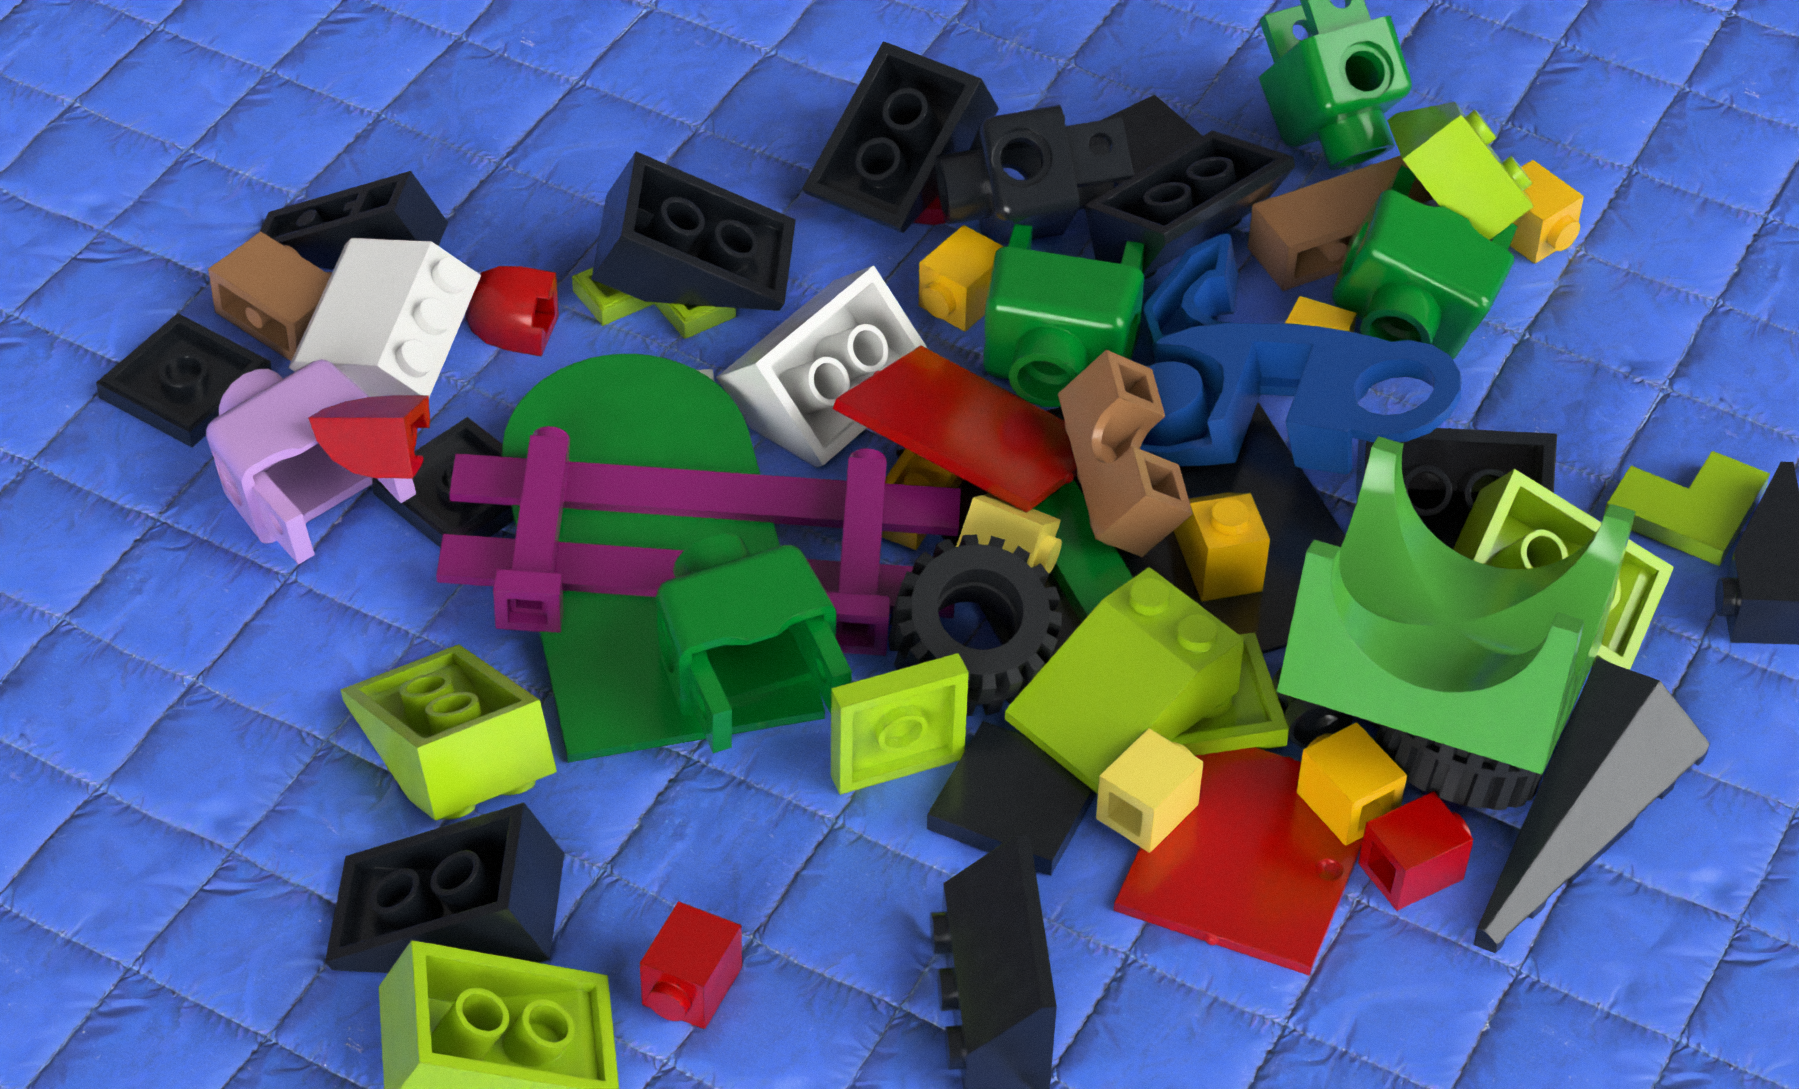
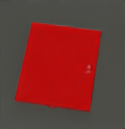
[833,346,1077,513]
[1113,747,1363,976]

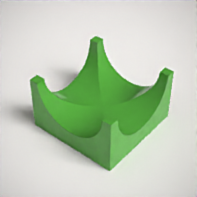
[1277,436,1636,775]

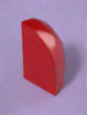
[465,266,559,357]
[308,395,430,479]

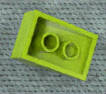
[1387,102,1534,240]
[1453,469,1674,670]
[1005,567,1244,794]
[340,644,557,821]
[378,940,619,1089]

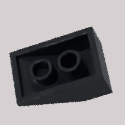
[802,41,999,233]
[591,151,796,311]
[325,802,565,973]

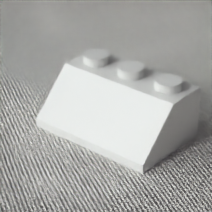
[288,238,481,398]
[716,265,928,468]

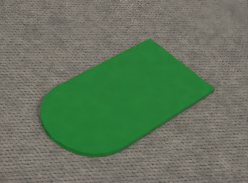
[502,354,825,763]

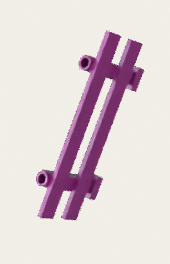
[437,426,961,656]

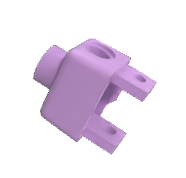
[206,359,416,565]

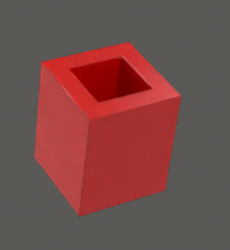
[1358,791,1474,911]
[640,901,742,1029]

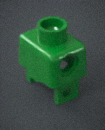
[1258,0,1412,170]
[1332,165,1518,359]
[983,224,1145,407]
[656,533,852,753]

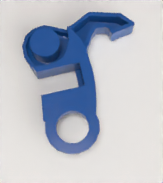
[1140,233,1462,475]

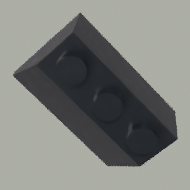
[1084,130,1295,279]
[1356,428,1557,549]
[930,834,1057,1089]

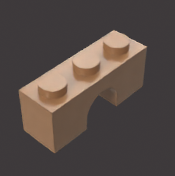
[1058,350,1193,557]

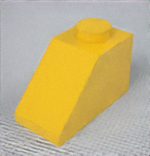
[1173,493,1270,601]

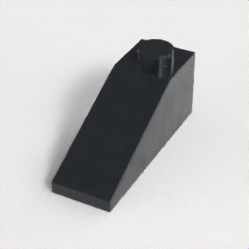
[260,171,448,269]
[1715,462,1799,645]

